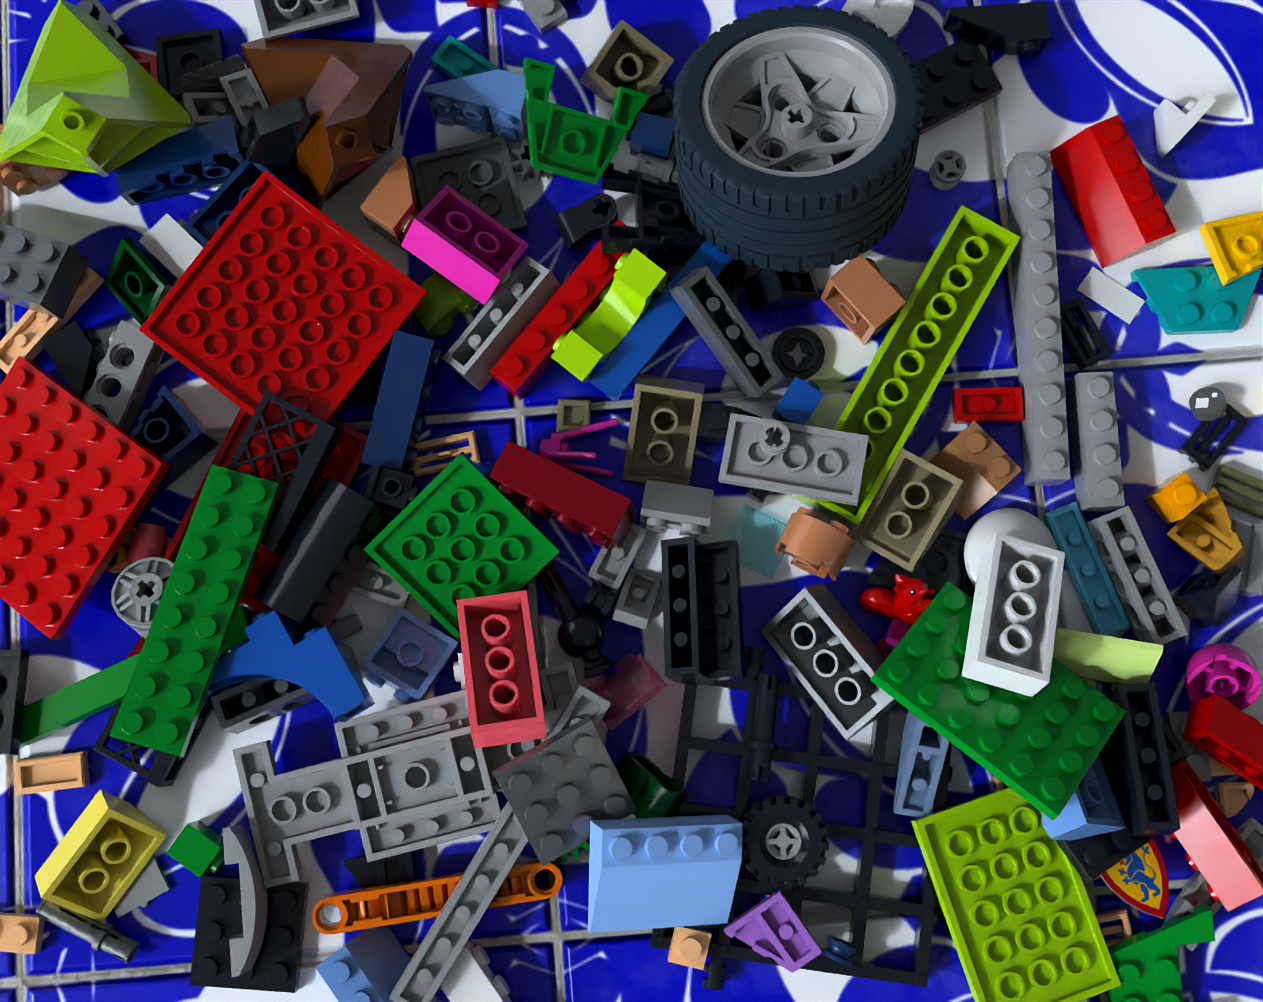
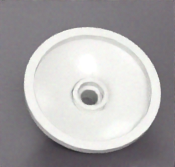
[964,508,1059,587]

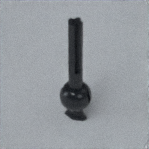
[536,560,615,679]

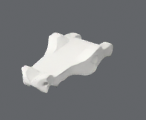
[841,0,914,39]

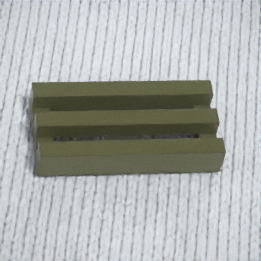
[1210,464,1263,520]

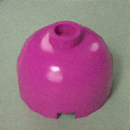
[1185,643,1261,711]

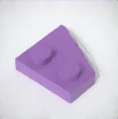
[723,889,822,973]

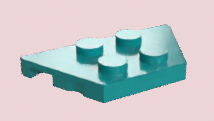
[1130,266,1262,336]

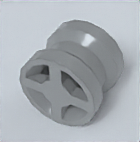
[928,150,966,191]

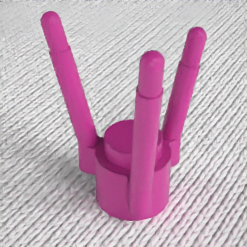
[540,419,619,477]

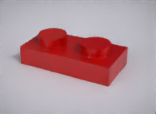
[952,387,1024,424]

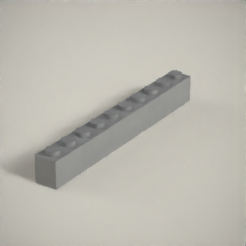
[1006,152,1071,486]

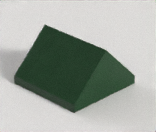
[104,236,174,326]

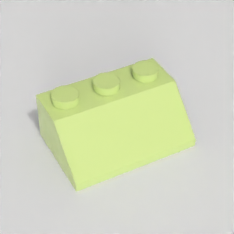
[1053,628,1164,691]

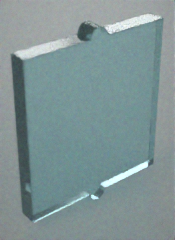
[725,503,787,579]

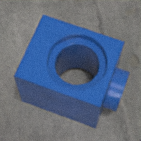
[771,377,824,425]

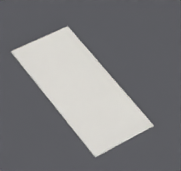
[1077,267,1145,325]

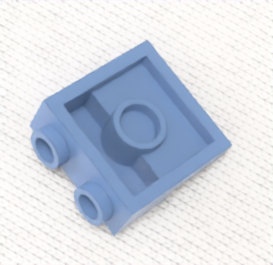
[361,607,458,704]

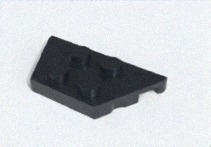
[865,528,975,599]

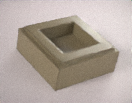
[556,399,591,435]

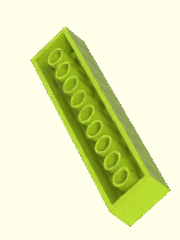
[794,205,1021,530]

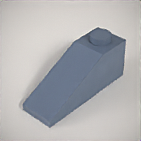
[893,710,949,818]

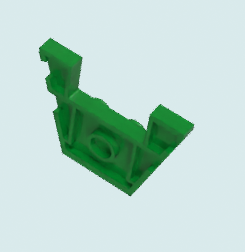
[523,57,649,185]
[1107,904,1215,1002]

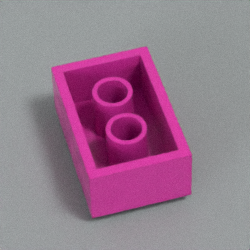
[401,185,529,306]

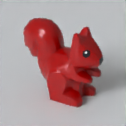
[858,573,935,626]

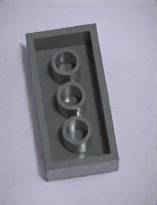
[0,222,90,320]

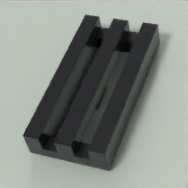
[1060,297,1113,371]
[1177,402,1249,472]

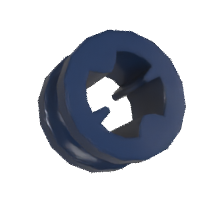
[822,935,859,966]

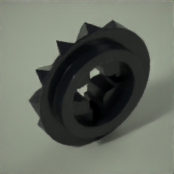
[771,327,825,379]

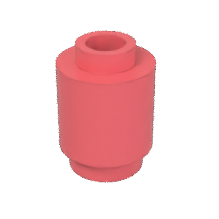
[126,522,168,563]

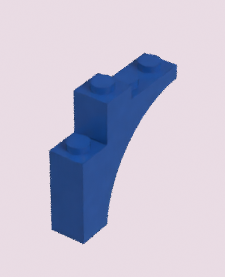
[206,610,375,723]

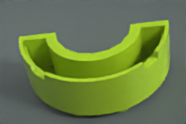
[551,248,667,382]

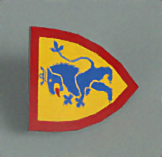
[1099,839,1169,919]

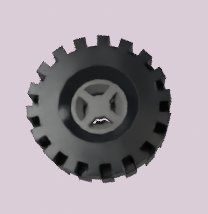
[741,794,829,889]

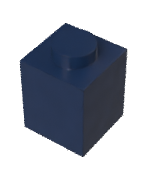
[626,111,675,160]

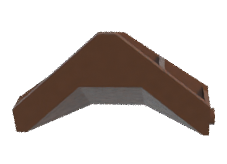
[241,37,413,210]

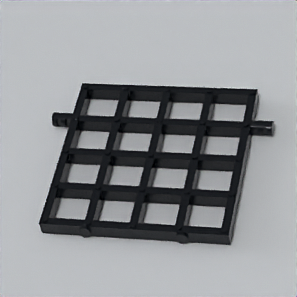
[650,647,953,990]

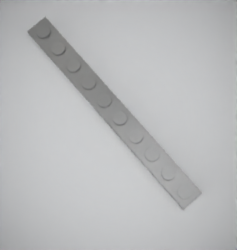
[390,683,611,1002]

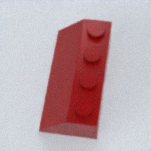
[1050,115,1177,269]

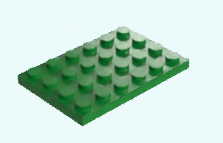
[870,581,1126,821]

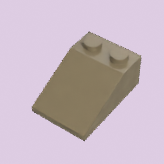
[622,374,705,486]
[852,448,970,572]

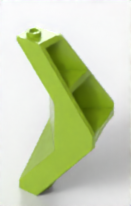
[0,0,191,177]

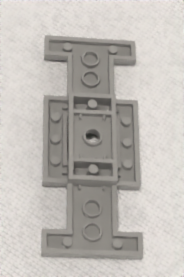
[232,661,579,889]

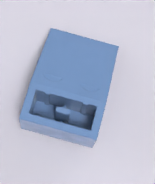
[423,69,528,141]

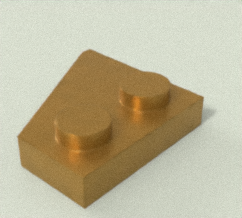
[1166,487,1246,571]

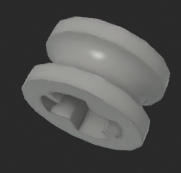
[759,421,791,456]

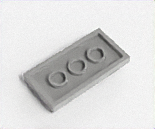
[718,413,869,506]

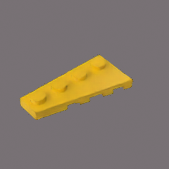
[1199,211,1263,286]

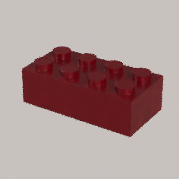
[489,440,638,550]

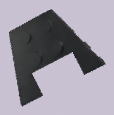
[601,162,702,254]

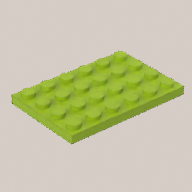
[911,786,1121,1002]

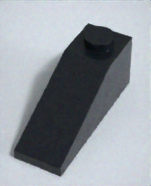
[942,1,1051,57]
[1171,565,1242,628]

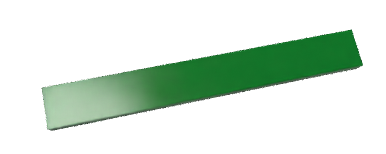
[19,605,252,749]

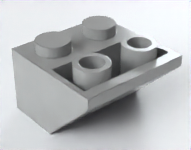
[640,479,714,538]

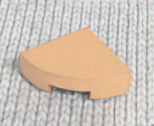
[1214,781,1254,818]

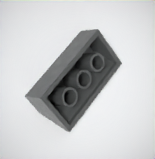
[760,583,898,741]

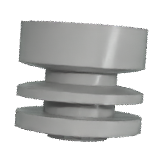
[111,557,174,639]

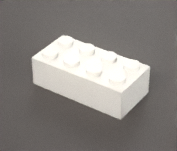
[962,532,1065,697]

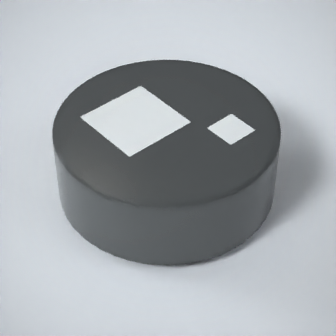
[1189,387,1227,421]

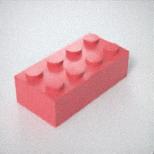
[456,590,547,749]

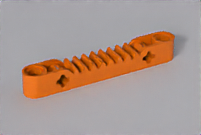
[312,859,563,934]

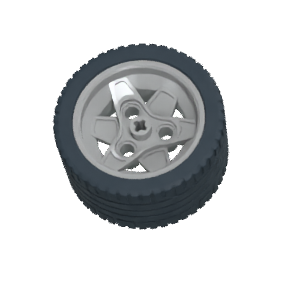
[673,5,924,272]

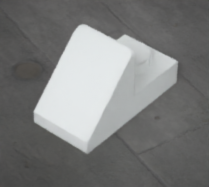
[1153,92,1217,158]

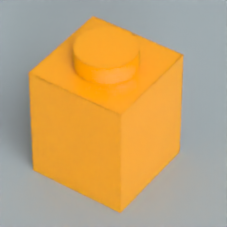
[1144,471,1208,524]

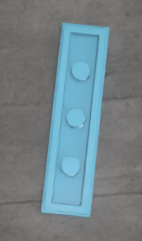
[1042,501,1132,636]

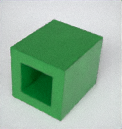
[166,820,225,878]

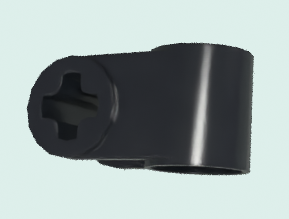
[554,193,618,250]

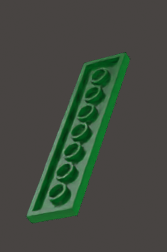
[109,465,281,757]

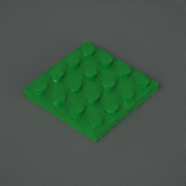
[364,451,561,643]

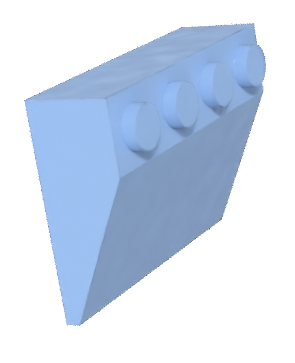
[588,814,742,933]

